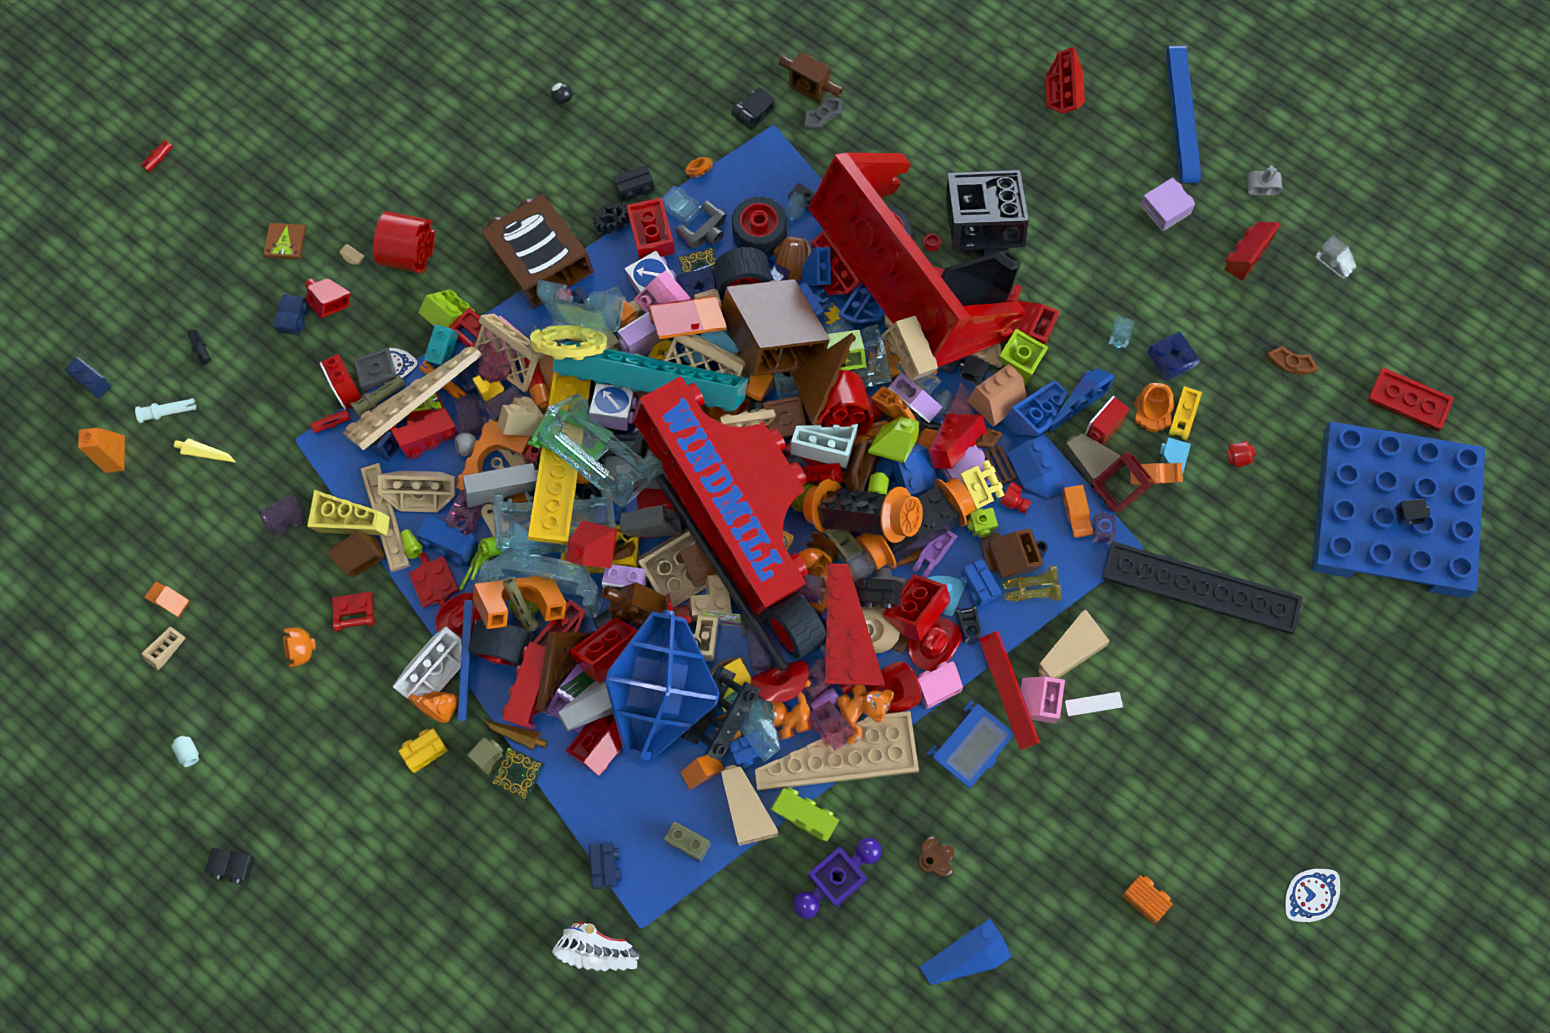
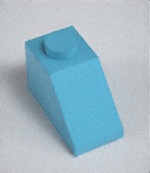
[1159,438,1191,485]

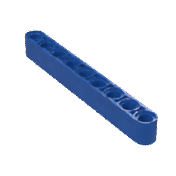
[1166,45,1201,183]

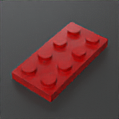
[1367,367,1454,432]

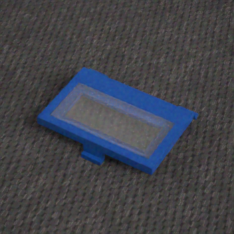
[926,701,1014,789]

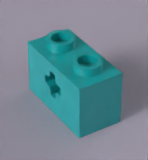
[424,324,459,366]

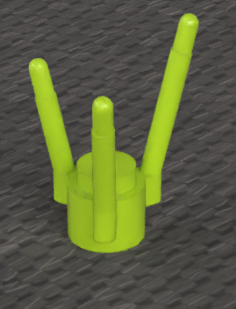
[459,551,491,591]

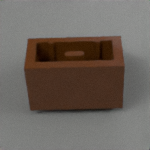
[987,528,1044,579]
[326,531,386,577]

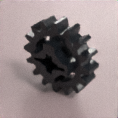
[593,202,629,234]

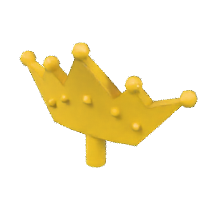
[824,303,845,332]

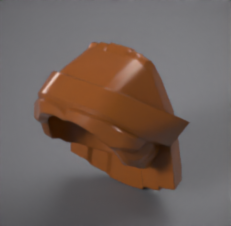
[773,236,811,280]

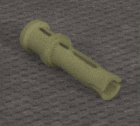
[350,376,406,417]
[503,577,539,632]

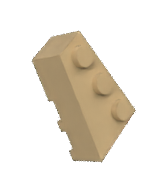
[881,316,938,381]

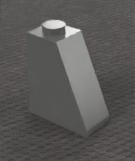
[620,505,682,537]

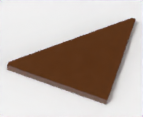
[792,333,856,426]
[536,631,595,711]

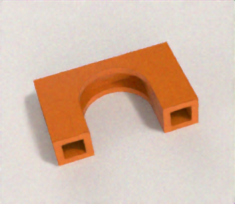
[456,419,531,509]
[473,574,566,629]

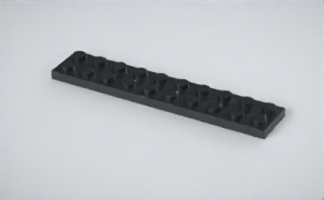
[1102,541,1303,635]

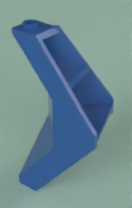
[605,610,720,760]

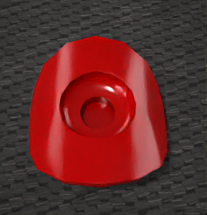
[435,592,481,642]
[908,616,962,672]
[750,660,809,703]
[868,661,921,714]

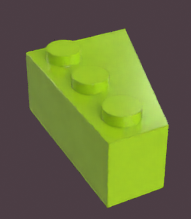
[770,786,839,842]

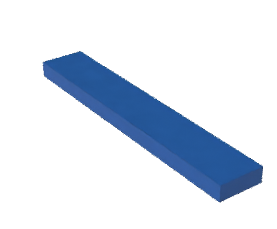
[458,600,474,721]

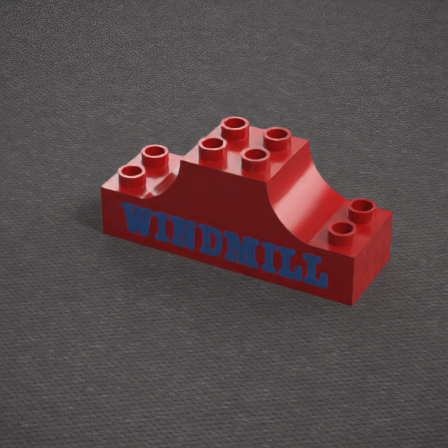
[632,376,808,617]

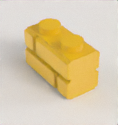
[398,728,448,773]

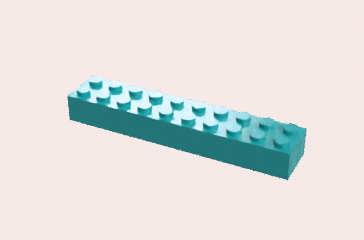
[553,341,748,411]

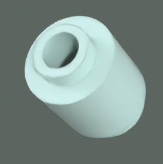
[171,736,199,767]

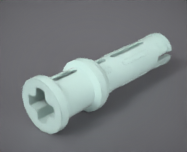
[135,398,196,423]

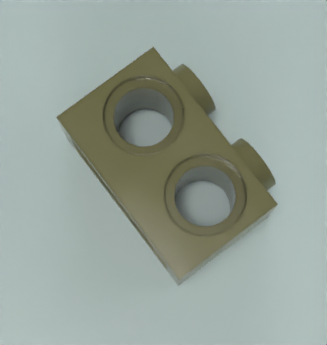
[824,529,864,567]
[467,737,505,776]
[664,821,711,863]

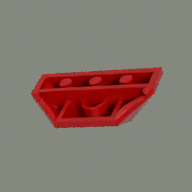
[1045,47,1085,114]
[811,230,862,296]

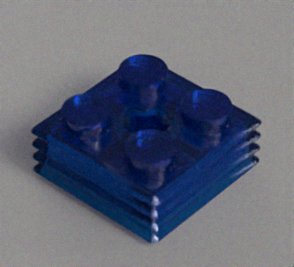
[676,265,722,301]
[1147,332,1200,381]

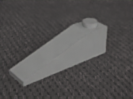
[558,680,613,731]

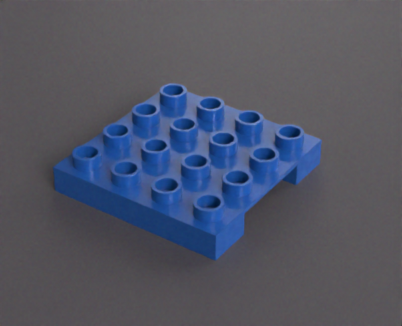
[1311,421,1485,598]

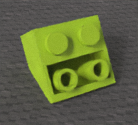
[418,290,475,328]
[827,330,867,370]

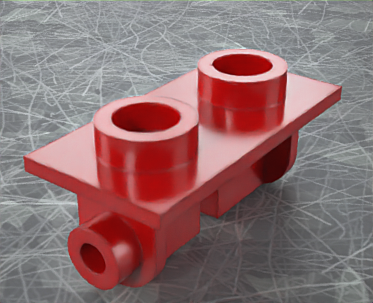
[804,463,843,484]

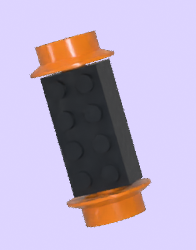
[856,478,975,571]
[803,479,923,543]

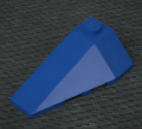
[1048,368,1114,433]
[1002,380,1068,436]
[919,919,1012,985]

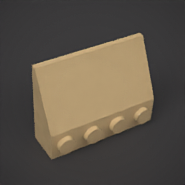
[637,528,706,611]

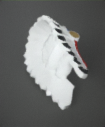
[552,921,639,971]

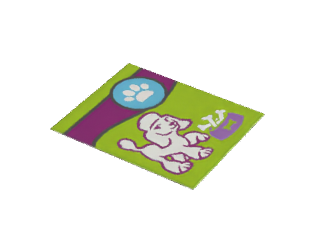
[702,610,741,627]

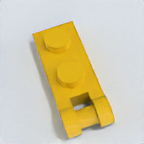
[1168,386,1202,440]

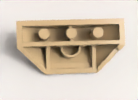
[377,471,455,512]

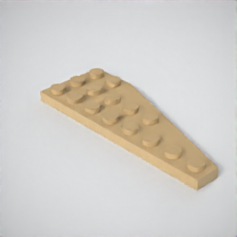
[343,346,482,450]
[755,711,919,791]

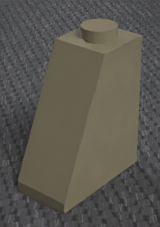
[1064,434,1120,486]

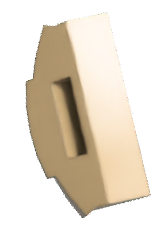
[340,244,365,265]

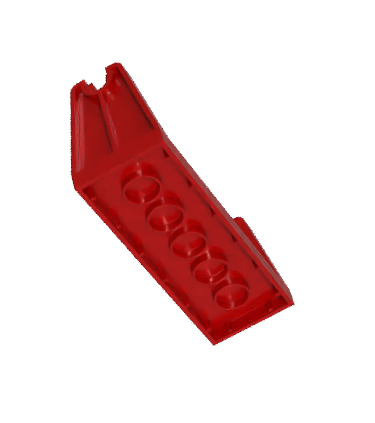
[808,153,1026,367]

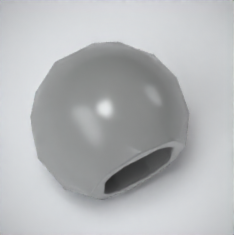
[455,433,477,456]

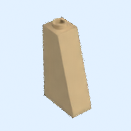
[1038,609,1109,679]
[721,765,778,846]

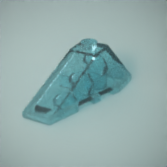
[725,691,780,762]

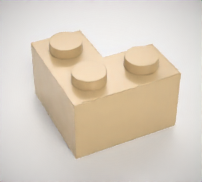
[497,397,544,436]
[688,575,732,622]
[693,615,719,662]

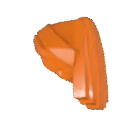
[1133,383,1174,432]
[407,691,459,723]

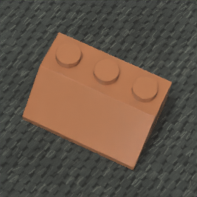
[967,364,1027,427]

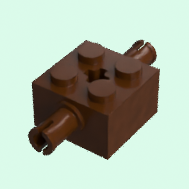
[779,52,843,103]
[602,582,667,627]

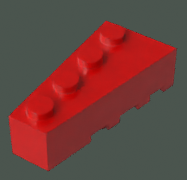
[502,642,546,730]

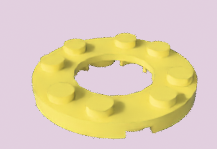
[530,325,607,360]

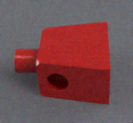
[305,279,351,318]

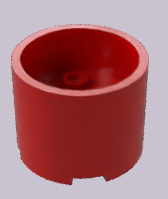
[373,211,435,274]
[817,370,874,436]

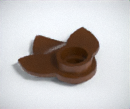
[806,531,837,564]
[918,836,954,876]

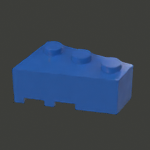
[416,515,479,567]

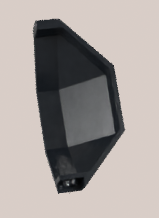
[939,251,1021,374]

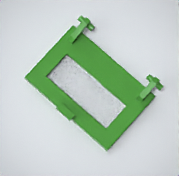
[528,405,613,471]

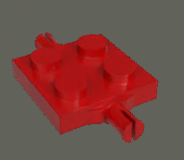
[408,552,459,608]

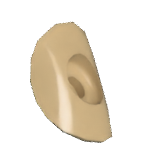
[861,606,900,654]

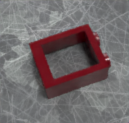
[1091,452,1155,512]

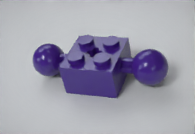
[793,837,882,919]

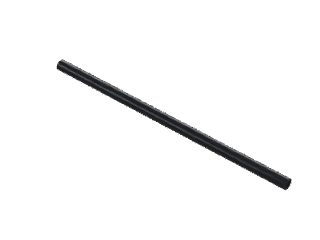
[655,474,789,672]

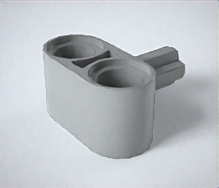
[1247,165,1282,195]

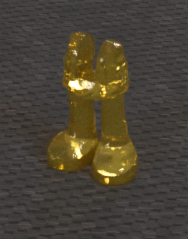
[1003,565,1062,602]

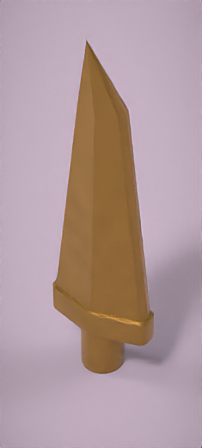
[484,720,548,750]

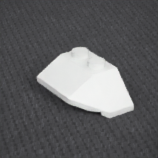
[393,627,462,698]

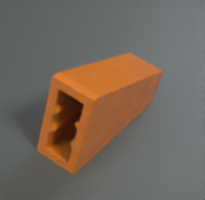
[78,428,125,473]

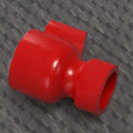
[1000,481,1032,514]

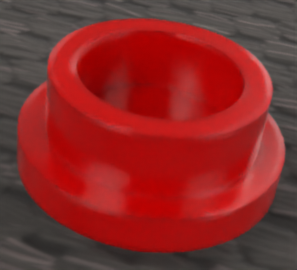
[923,233,941,251]

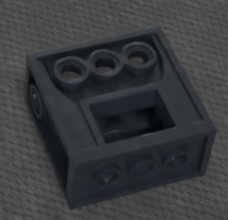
[946,170,1029,250]

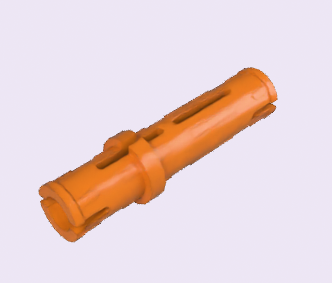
[419,361,468,403]

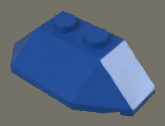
[838,283,885,324]
[1007,434,1065,499]
[889,443,937,497]

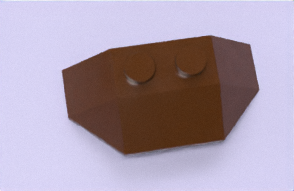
[842,436,881,492]

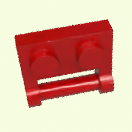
[448,307,482,348]
[332,592,375,631]

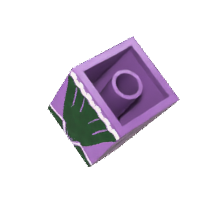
[547,664,595,733]

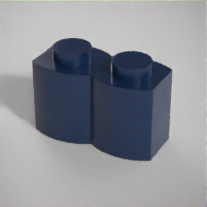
[274,294,310,335]

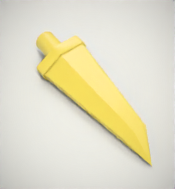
[174,438,235,462]

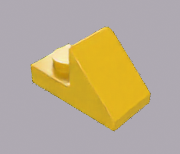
[473,376,504,409]

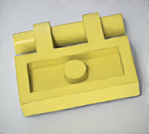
[959,460,1004,509]

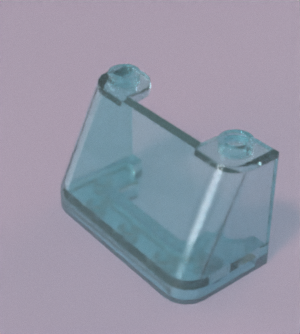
[537,280,625,332]

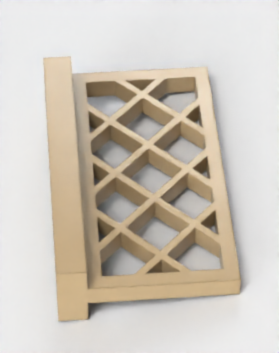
[475,314,544,392]
[664,334,747,377]

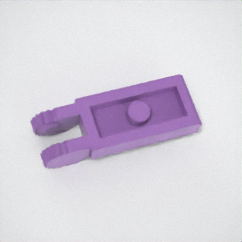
[912,530,957,578]

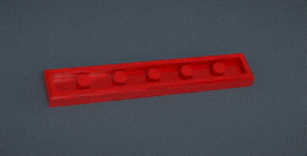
[979,631,1040,750]

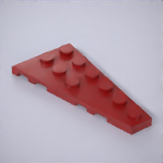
[825,564,885,686]

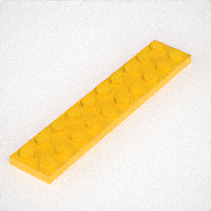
[528,372,591,545]

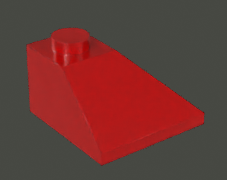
[565,520,617,568]

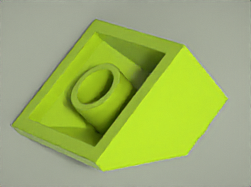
[998,329,1048,385]
[868,417,919,463]

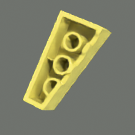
[307,490,390,536]

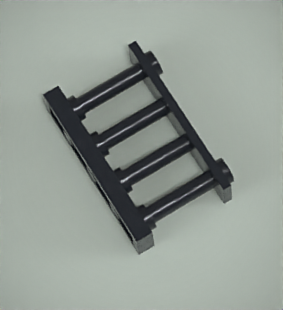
[680,665,760,761]

